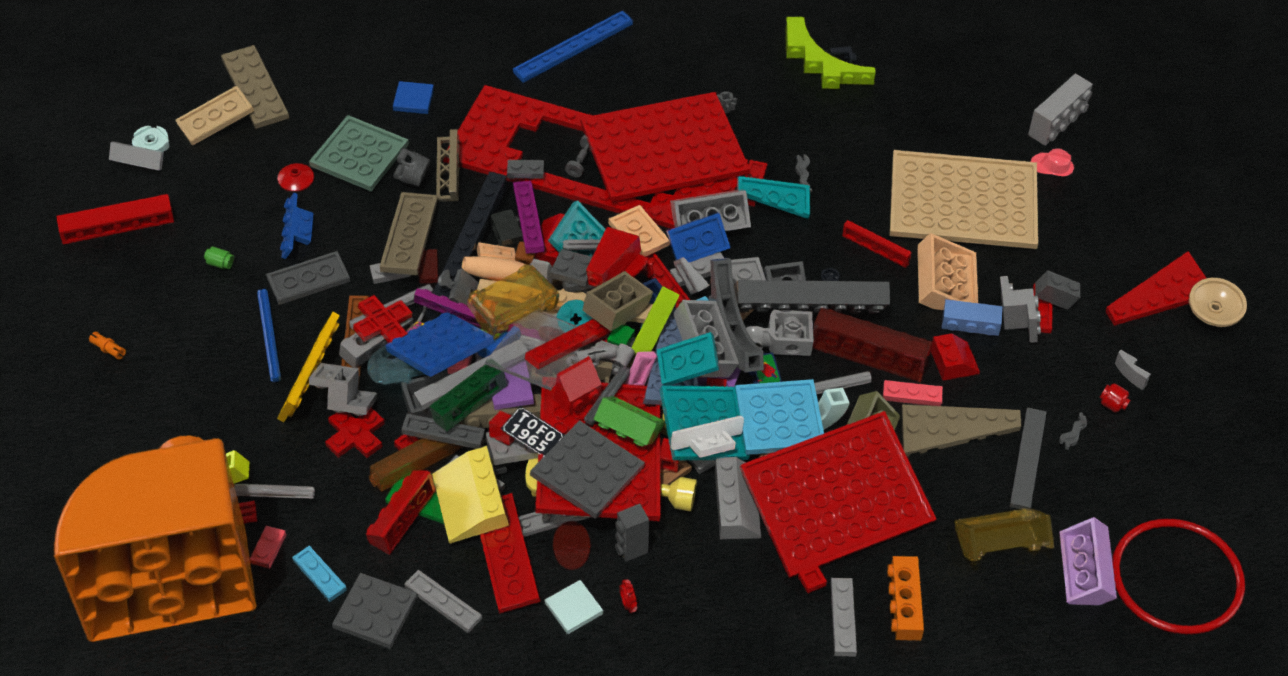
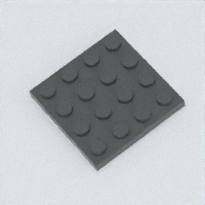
[530,420,645,519]

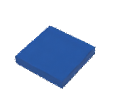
[393,81,434,114]

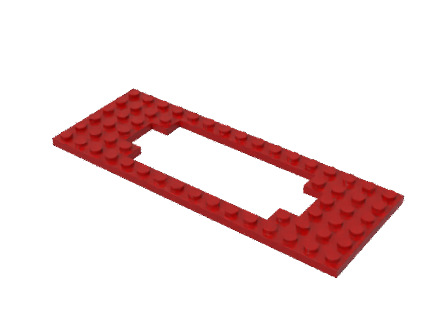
[443,85,748,229]

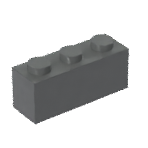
[615,504,649,562]

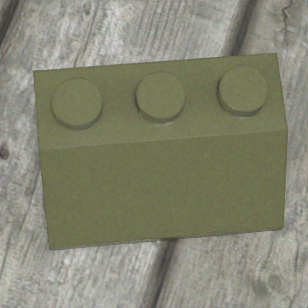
[847,391,900,431]

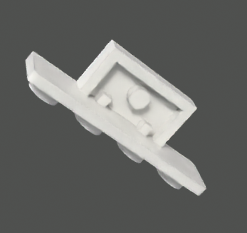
[671,416,744,457]

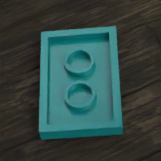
[657,332,719,386]

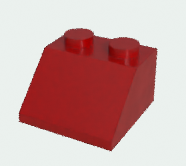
[931,333,980,381]
[554,356,602,414]

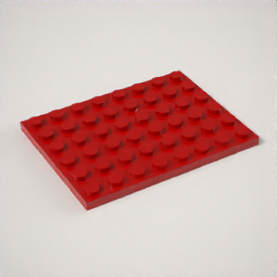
[580,92,750,202]
[535,378,660,521]
[739,411,936,578]

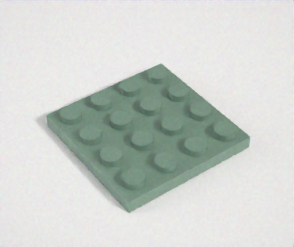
[309,115,409,191]

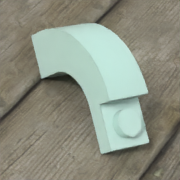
[818,388,849,430]

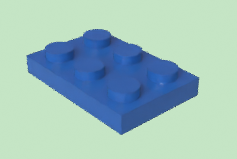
[666,213,730,262]

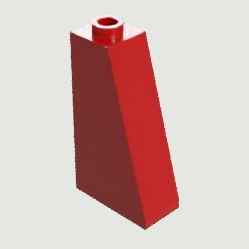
[586,227,641,287]

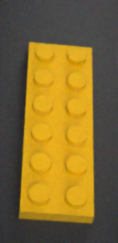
[277,312,340,422]

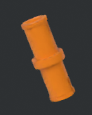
[89,332,126,359]

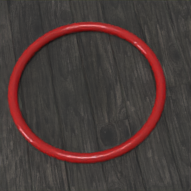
[1112,519,1245,634]

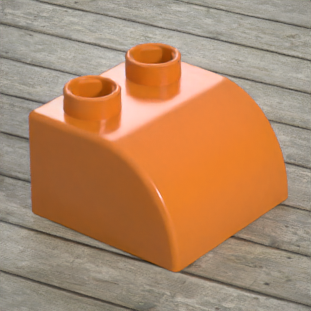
[54,436,256,642]

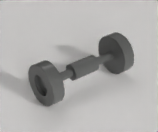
[565,135,592,177]

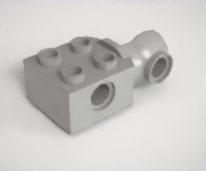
[746,310,813,356]

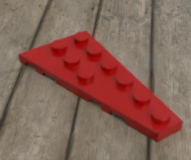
[1105,251,1207,325]

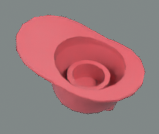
[1031,149,1074,176]

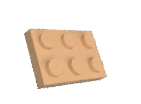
[609,205,670,257]

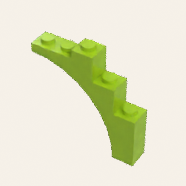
[786,17,875,89]

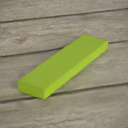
[631,286,679,355]

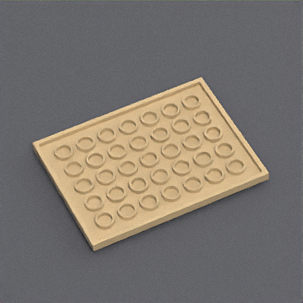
[890,150,1038,249]

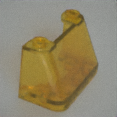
[467,264,560,340]

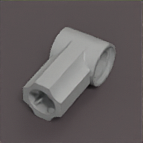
[595,340,635,369]

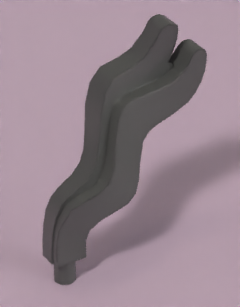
[795,155,813,193]
[1059,412,1087,450]

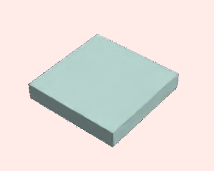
[545,580,603,634]

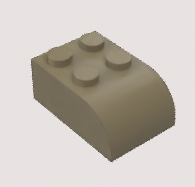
[582,271,653,331]

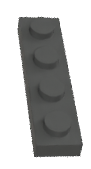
[402,414,485,449]

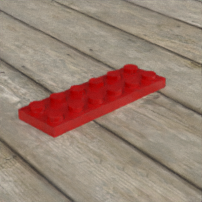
[480,493,540,613]

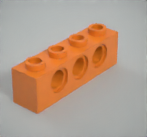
[888,556,924,640]

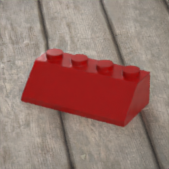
[366,470,436,555]

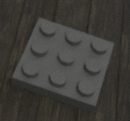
[332,573,418,649]

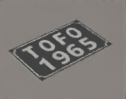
[500,405,565,457]

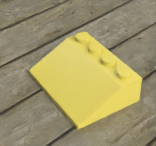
[432,446,509,543]

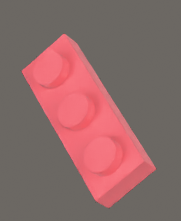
[883,380,943,406]

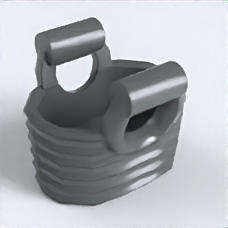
[393,149,430,187]

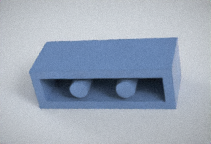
[942,299,1002,336]

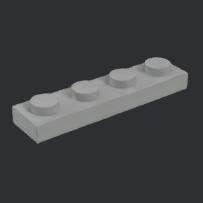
[831,578,857,656]

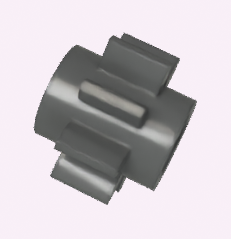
[717,92,737,113]

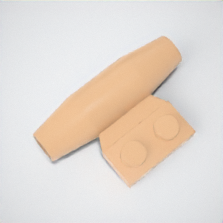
[462,242,529,283]

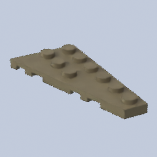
[901,404,1021,456]

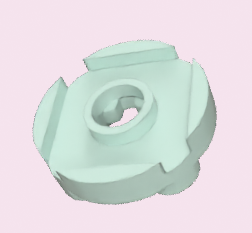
[132,126,169,152]

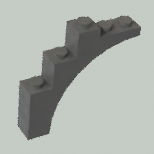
[709,258,764,372]

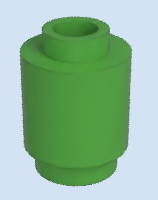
[204,246,234,270]

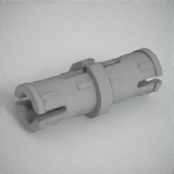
[574,344,616,363]

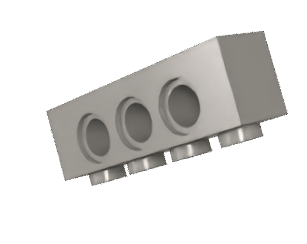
[339,317,414,368]

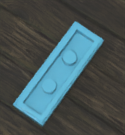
[293,546,347,602]

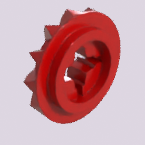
[620,579,637,613]

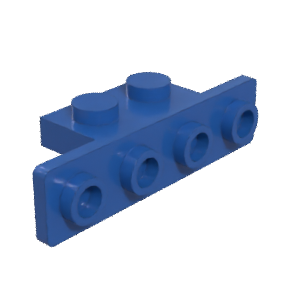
[280,193,313,259]

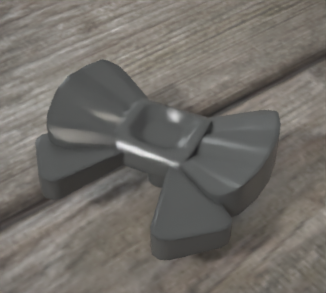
[438,269,456,290]

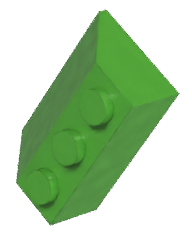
[594,396,666,447]

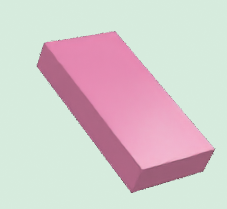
[625,352,657,386]

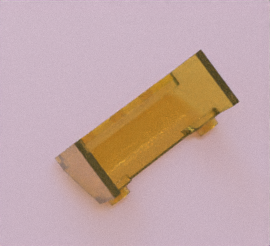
[954,509,1054,561]

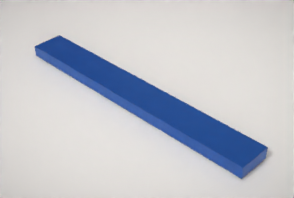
[513,11,633,83]

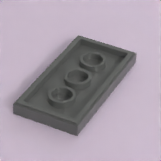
[266,251,350,305]

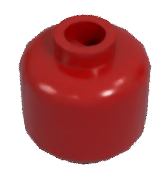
[1099,384,1131,412]

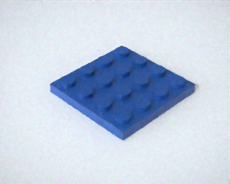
[385,312,494,377]

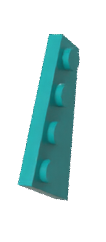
[737,176,810,219]

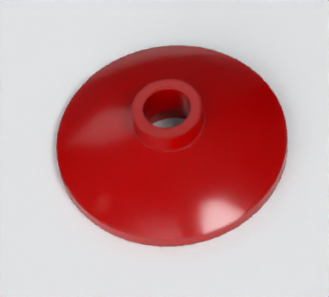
[278,163,314,192]

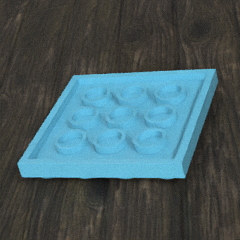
[735,379,824,455]

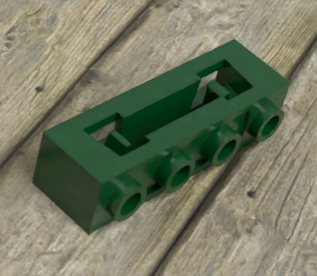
[430,360,507,432]

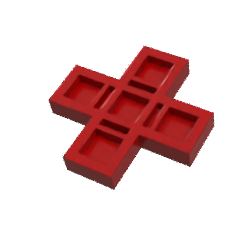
[353,295,412,343]
[325,408,385,458]

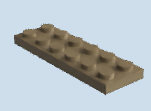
[221,45,289,129]
[380,192,438,275]

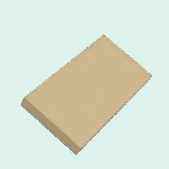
[176,86,254,146]

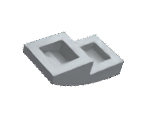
[1115,350,1150,390]

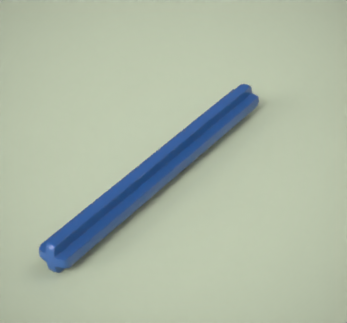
[257,289,281,382]

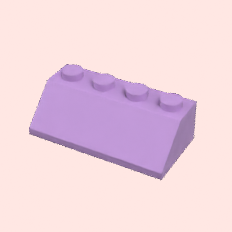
[1060,517,1117,605]

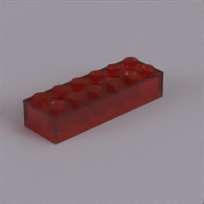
[812,307,932,382]

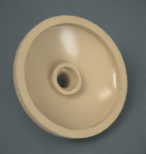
[1189,278,1247,327]

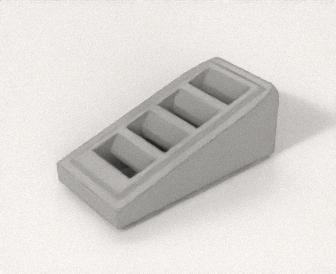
[674,257,709,295]

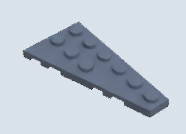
[643,309,698,405]

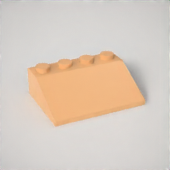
[918,233,978,310]

